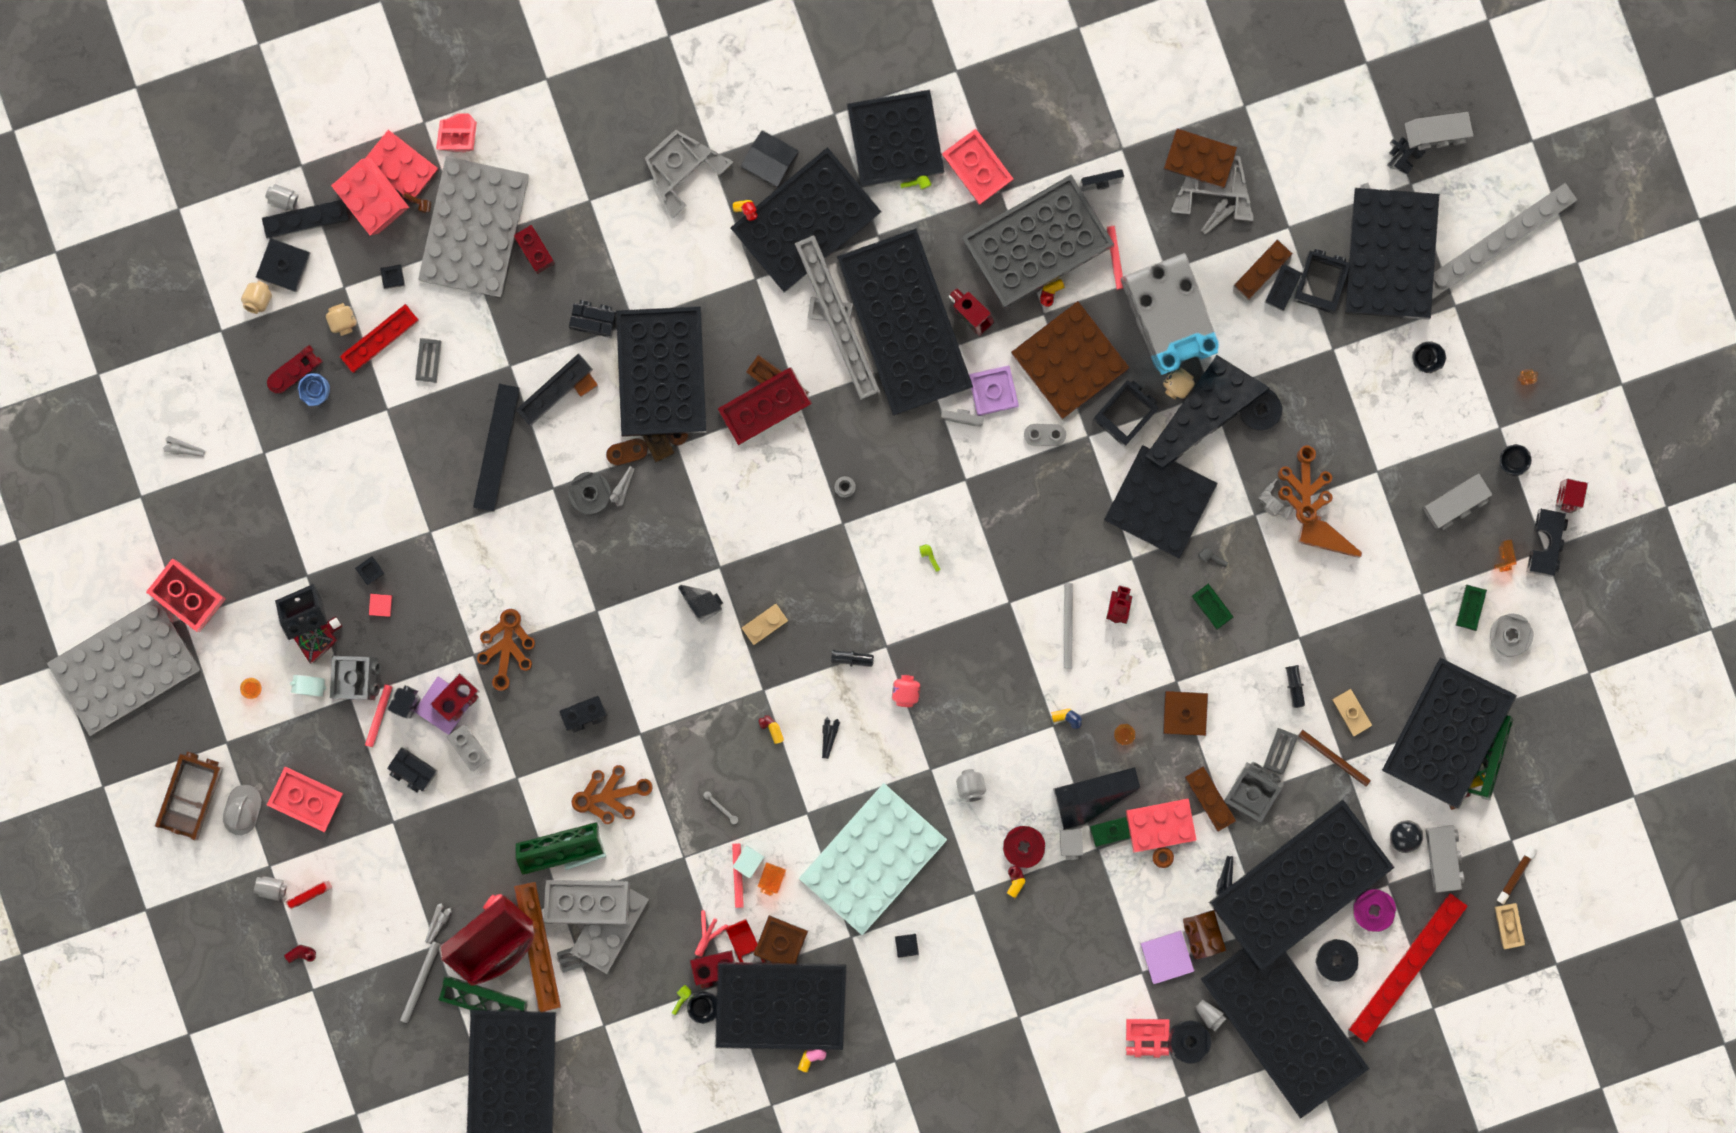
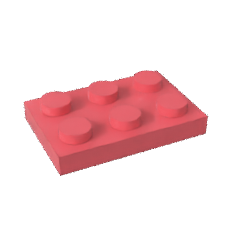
[942,129,1013,205]
[366,130,439,202]
[267,767,344,832]
[1126,799,1197,853]

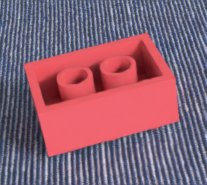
[331,158,409,235]
[146,559,226,632]

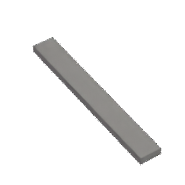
[795,235,880,400]

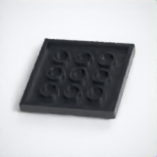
[847,89,945,188]
[1103,445,1218,559]

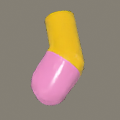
[798,1049,826,1073]

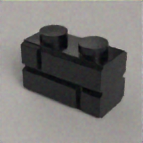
[569,300,616,338]
[387,685,421,719]
[387,747,438,793]

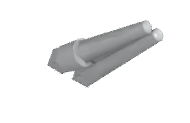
[1201,199,1235,235]
[163,436,205,456]
[609,466,634,507]
[425,903,452,944]

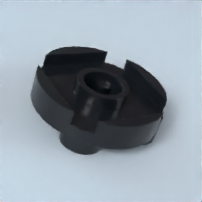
[1240,390,1283,431]
[1315,939,1359,982]
[1168,1020,1211,1064]

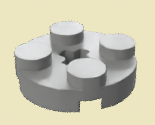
[1490,613,1534,656]

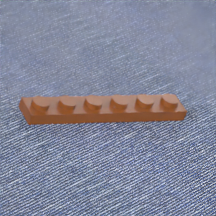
[514,882,561,1012]

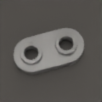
[1024,424,1066,446]

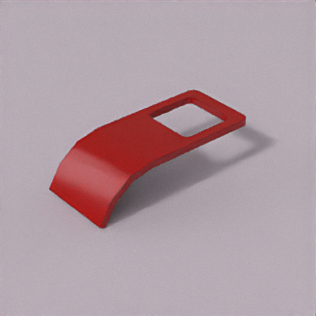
[725,919,766,963]

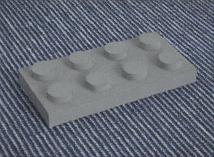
[570,878,649,974]
[543,880,630,925]

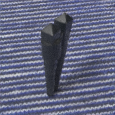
[822,717,840,759]
[1215,856,1233,895]

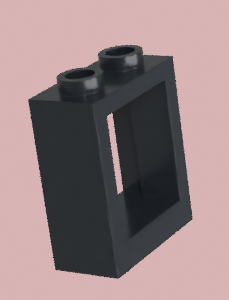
[1293,249,1350,314]
[1093,380,1159,447]
[275,584,328,641]

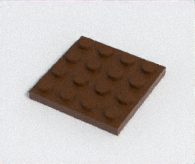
[1011,301,1130,419]

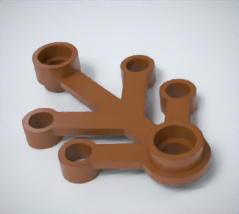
[1278,445,1333,525]
[477,609,535,691]
[571,765,653,824]

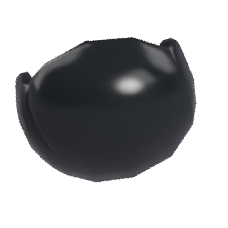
[1412,341,1447,373]
[1499,444,1532,477]
[1390,820,1423,853]
[686,991,716,1024]

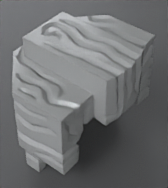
[1258,479,1300,518]

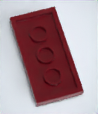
[717,367,812,445]

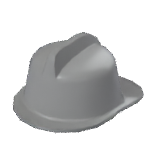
[223,785,262,835]

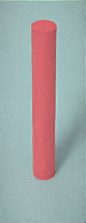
[1107,226,1123,290]
[365,684,393,747]
[732,843,744,908]

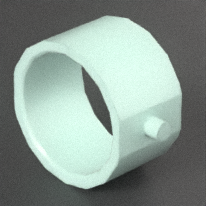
[290,675,326,697]

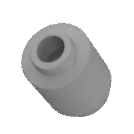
[265,184,298,211]
[254,876,287,901]

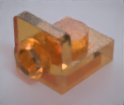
[1493,539,1517,572]
[757,862,786,896]

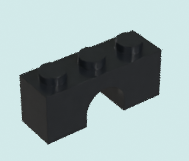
[1526,509,1568,577]

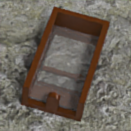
[154,751,223,840]

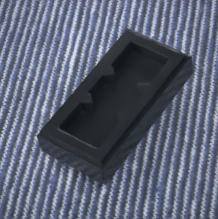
[1265,264,1302,311]

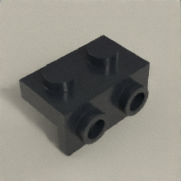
[559,696,607,733]

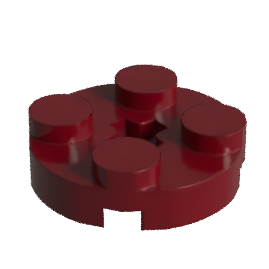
[1003,826,1046,868]

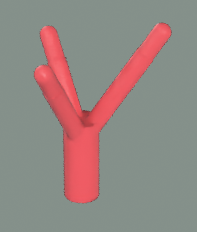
[695,910,728,957]

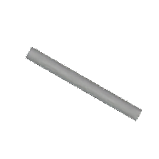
[1064,583,1073,668]
[400,941,440,1023]

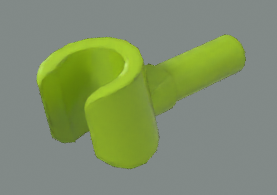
[900,176,931,190]
[919,544,941,572]
[671,985,691,1015]

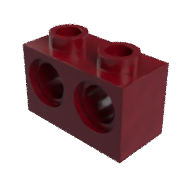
[513,224,555,274]
[1555,478,1588,513]
[430,673,480,722]
[690,950,735,988]

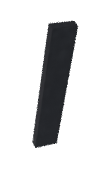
[473,383,520,512]

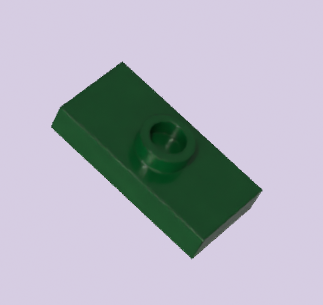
[1191,583,1234,630]
[1455,584,1487,631]
[1090,816,1130,847]

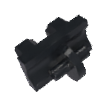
[1387,137,1426,174]

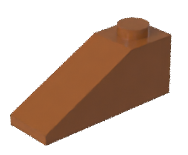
[1297,516,1362,558]

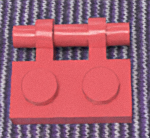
[1126,1019,1169,1058]

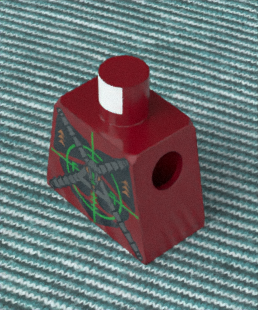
[949,288,995,337]
[293,616,343,664]

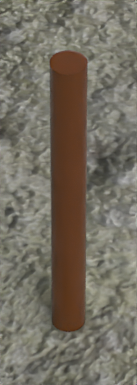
[1298,729,1371,787]

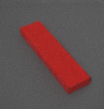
[339,304,419,374]

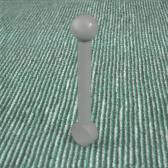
[703,791,738,824]

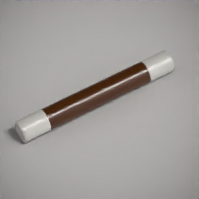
[1497,846,1537,905]

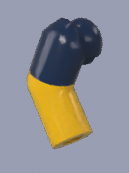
[1051,709,1082,729]

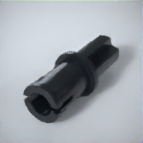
[831,650,874,667]
[1285,665,1305,708]

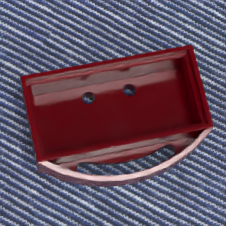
[441,895,534,986]

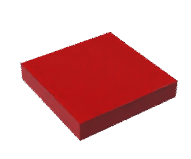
[286,881,332,909]

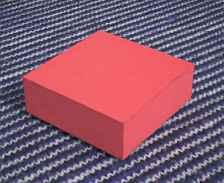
[369,594,392,617]

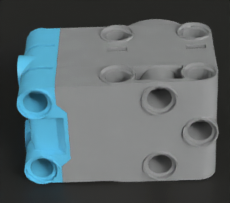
[1120,253,1219,375]

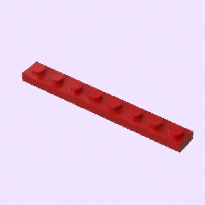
[1348,893,1468,1042]

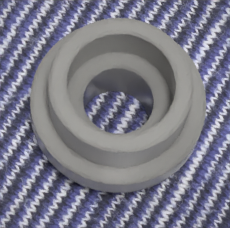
[834,476,856,498]

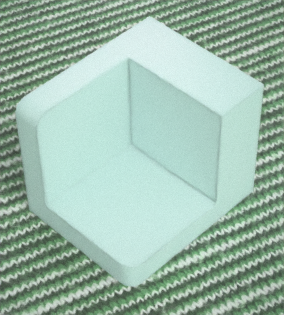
[733,845,764,878]

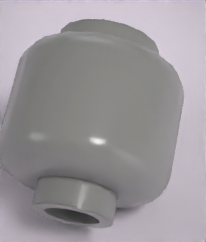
[956,769,986,802]

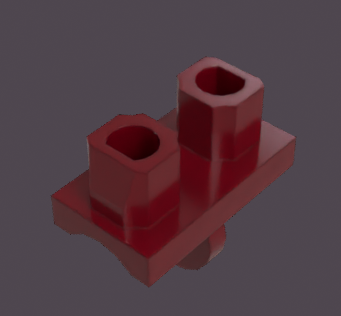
[1106,586,1133,624]

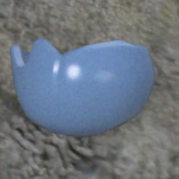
[298,373,330,406]

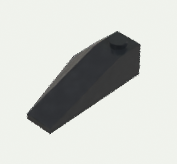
[678,585,724,623]
[1053,767,1141,830]

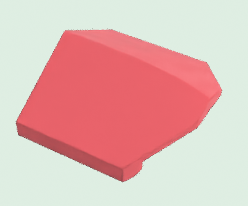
[436,113,477,153]

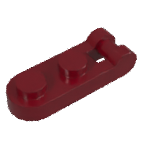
[267,345,323,394]

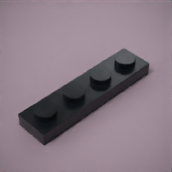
[262,199,349,239]
[516,353,594,426]

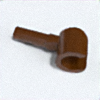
[403,193,431,213]

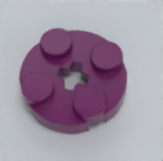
[1353,889,1396,932]

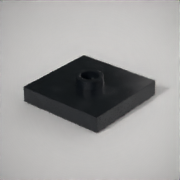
[1079,169,1124,192]
[256,238,311,292]

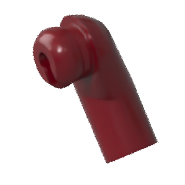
[284,945,316,964]

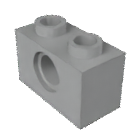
[446,724,490,771]

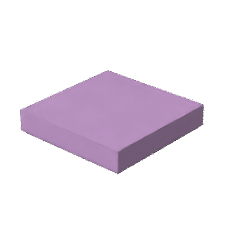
[969,365,1019,416]
[414,676,470,735]
[1140,930,1194,984]

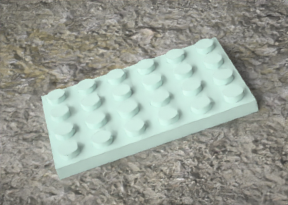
[799,783,947,935]

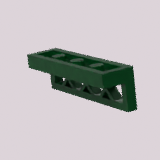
[1467,715,1514,801]
[516,822,604,875]
[438,975,527,1011]

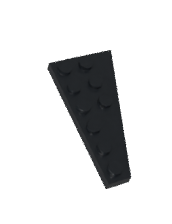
[1145,355,1270,469]

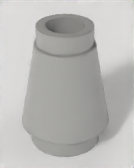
[1195,1000,1226,1031]

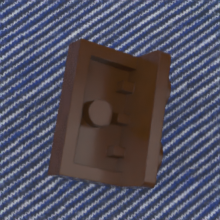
[1183,910,1226,960]

